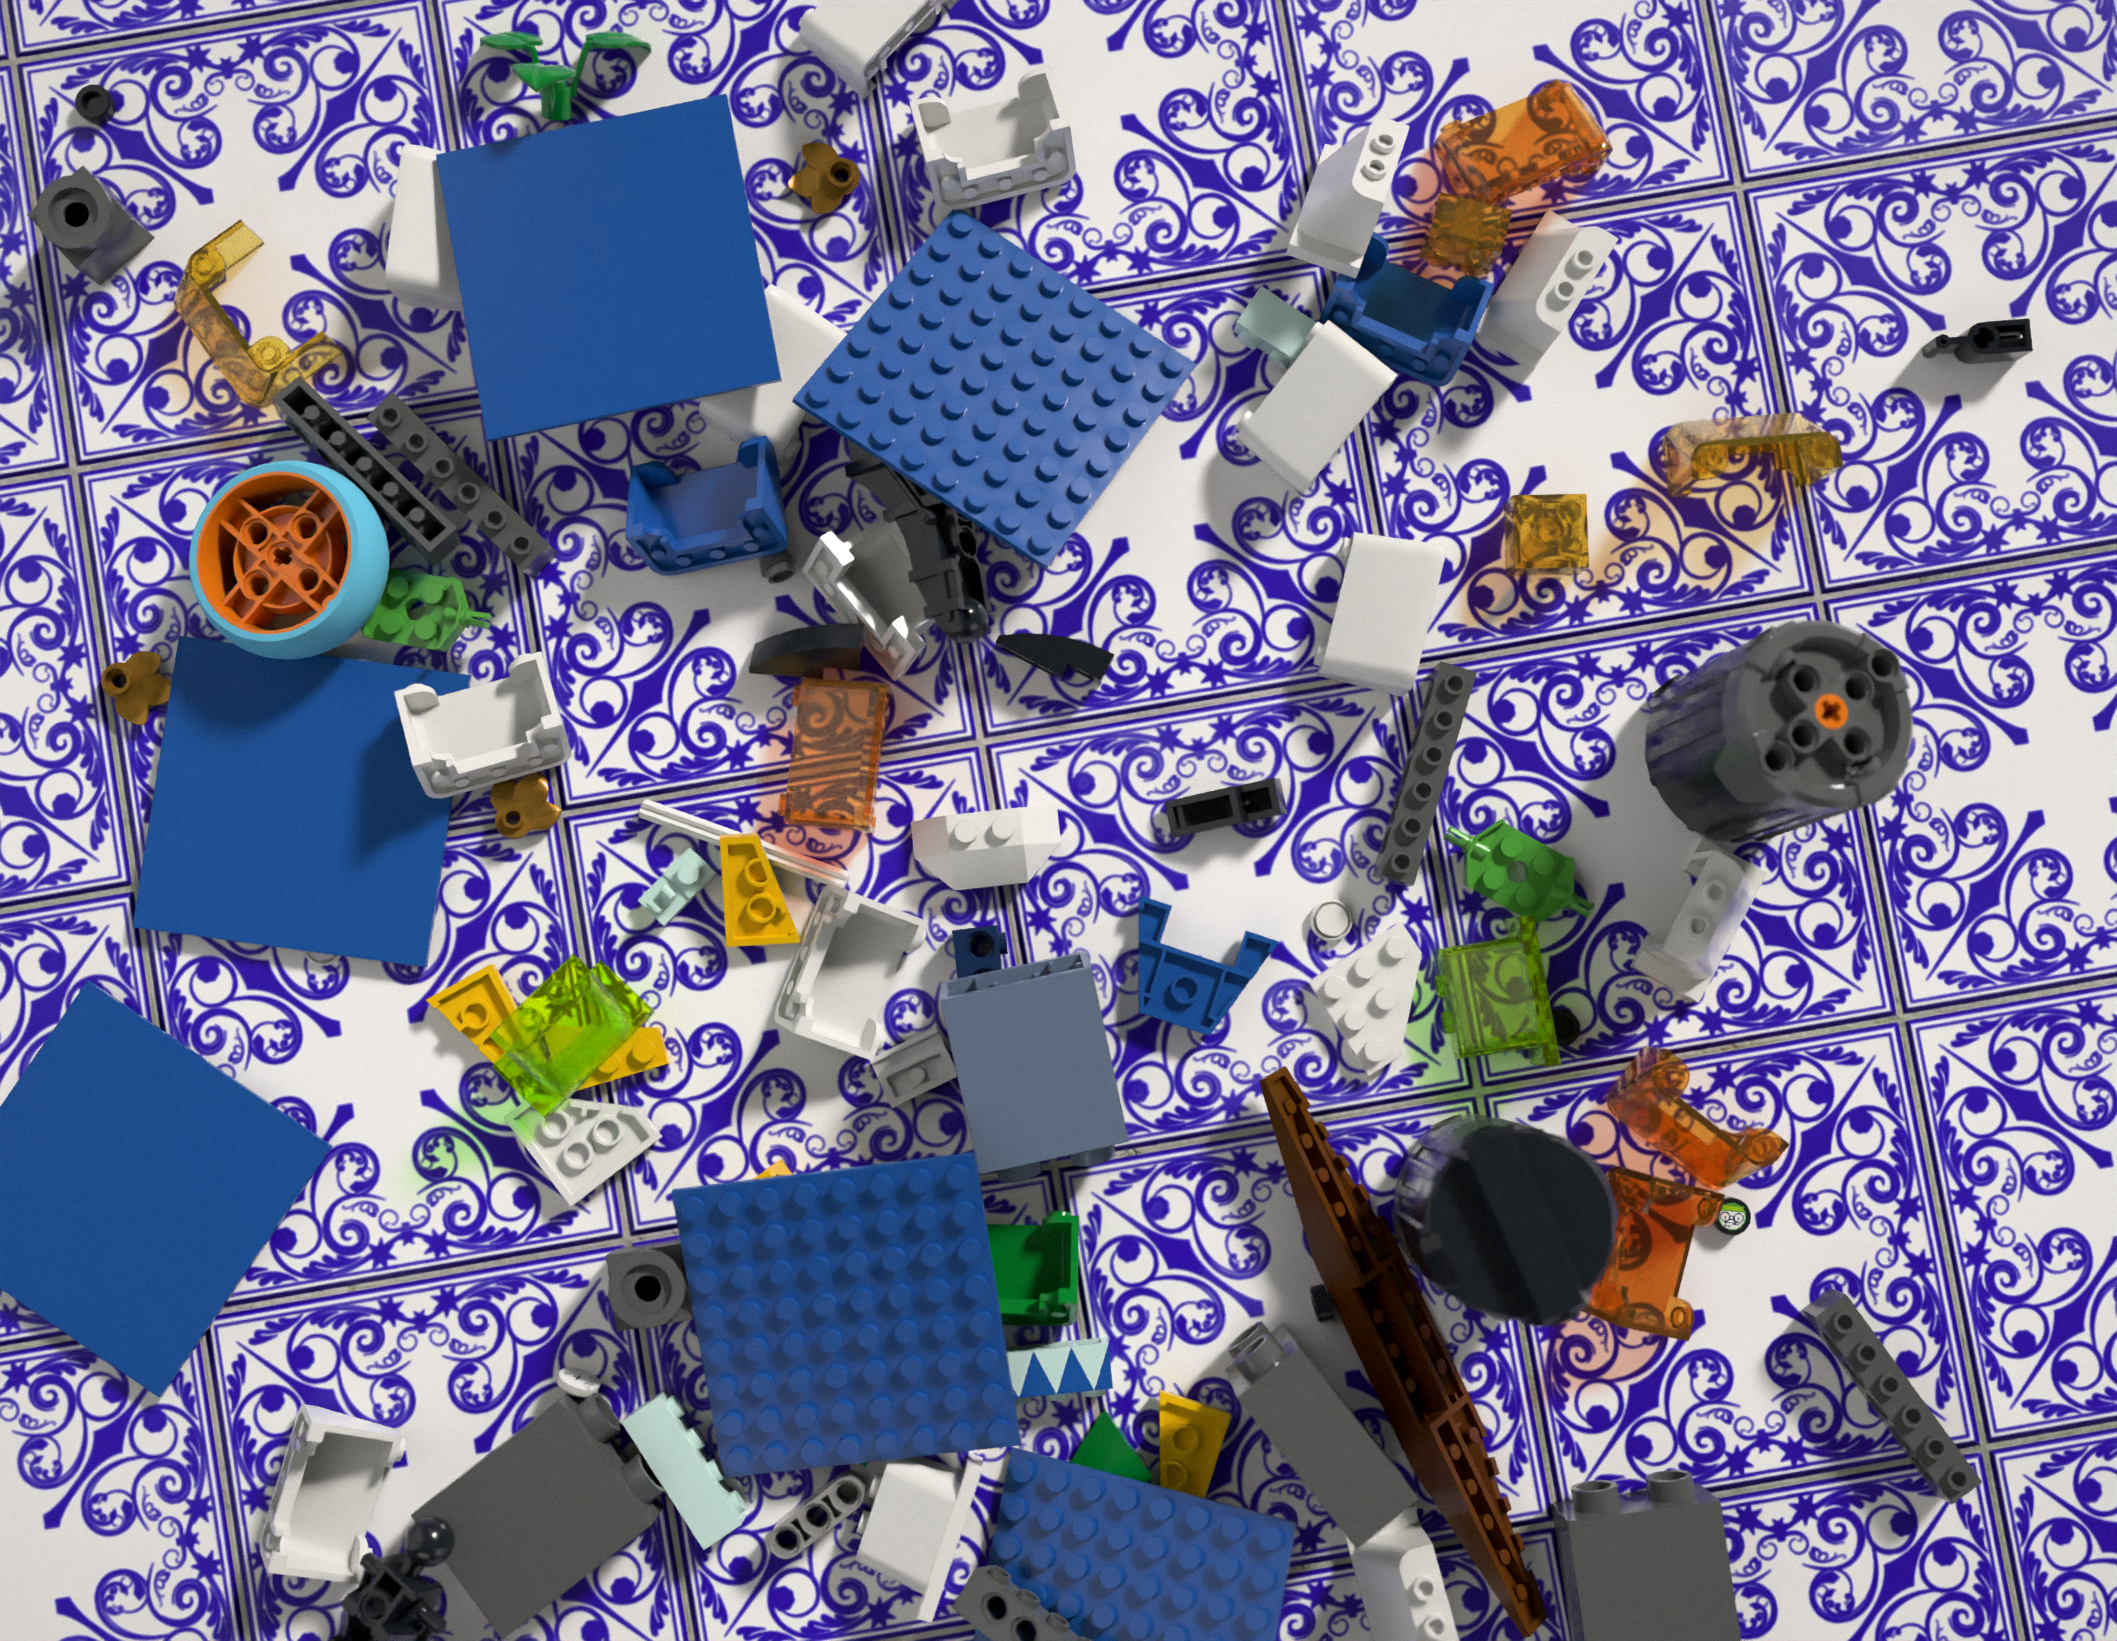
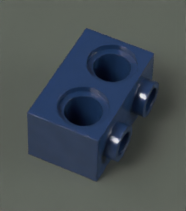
[952,925,1008,979]

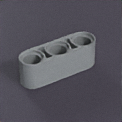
[769,1470,866,1559]

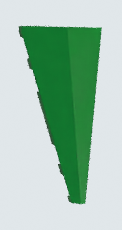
[1070,1409,1152,1482]

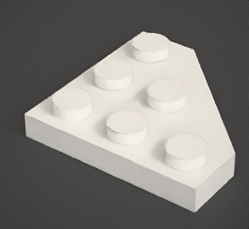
[1307,922,1422,1076]
[504,1094,662,1207]

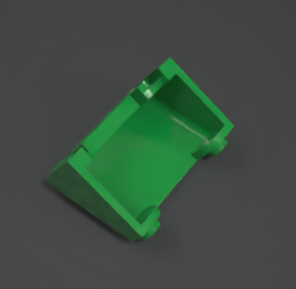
[987,1211,1079,1327]

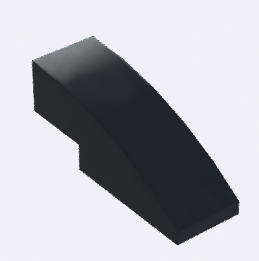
[749,623,864,679]
[996,633,1115,685]
[1165,778,1288,838]

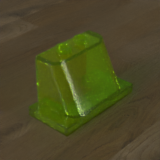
[1434,914,1561,1067]
[489,954,655,1120]

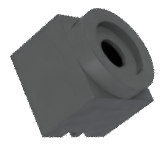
[27,166,155,286]
[606,1238,694,1332]

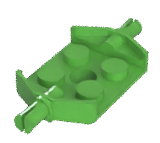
[361,568,491,652]
[1443,819,1595,924]

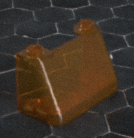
[1434,79,1613,224]
[778,678,893,835]
[1607,1046,1789,1190]
[1582,1166,1725,1341]

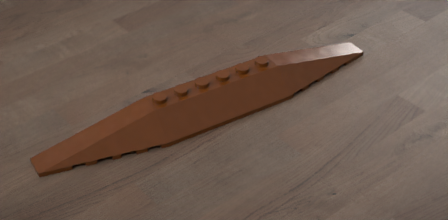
[1259,1066,1548,1638]

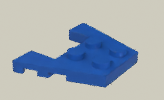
[1138,895,1278,1036]

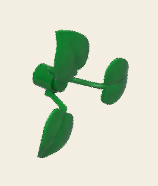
[480,31,651,120]

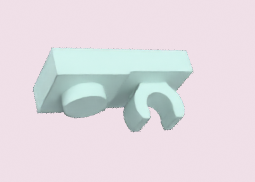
[638,847,718,926]

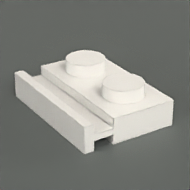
[869,1026,958,1108]

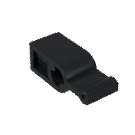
[1922,318,2033,364]

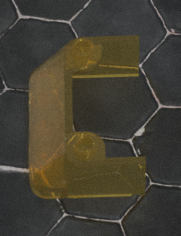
[174,219,344,409]

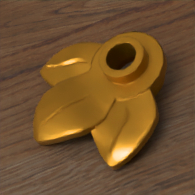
[788,143,860,214]
[101,651,171,725]
[490,773,562,839]

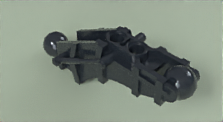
[844,440,992,644]
[330,1516,455,1641]

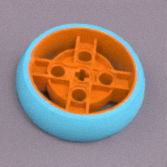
[189,460,389,659]

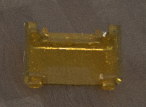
[1663,413,1843,498]

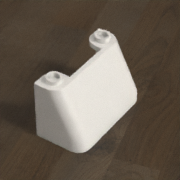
[799,0,959,99]
[909,66,1076,212]
[385,144,464,312]
[699,284,847,467]
[1235,320,1398,494]
[1313,532,1446,697]
[394,652,572,798]
[774,884,928,1061]
[260,1404,405,1584]

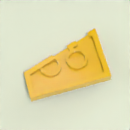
[720,833,801,947]
[426,964,547,1080]
[541,1024,670,1095]
[1159,1389,1231,1498]

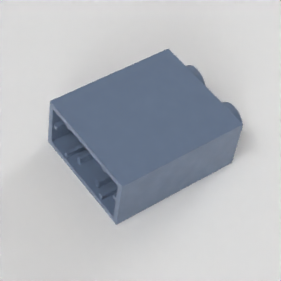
[940,950,1129,1183]

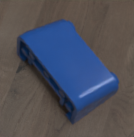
[1319,232,1495,386]
[625,435,788,576]

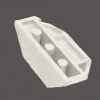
[911,806,1061,891]

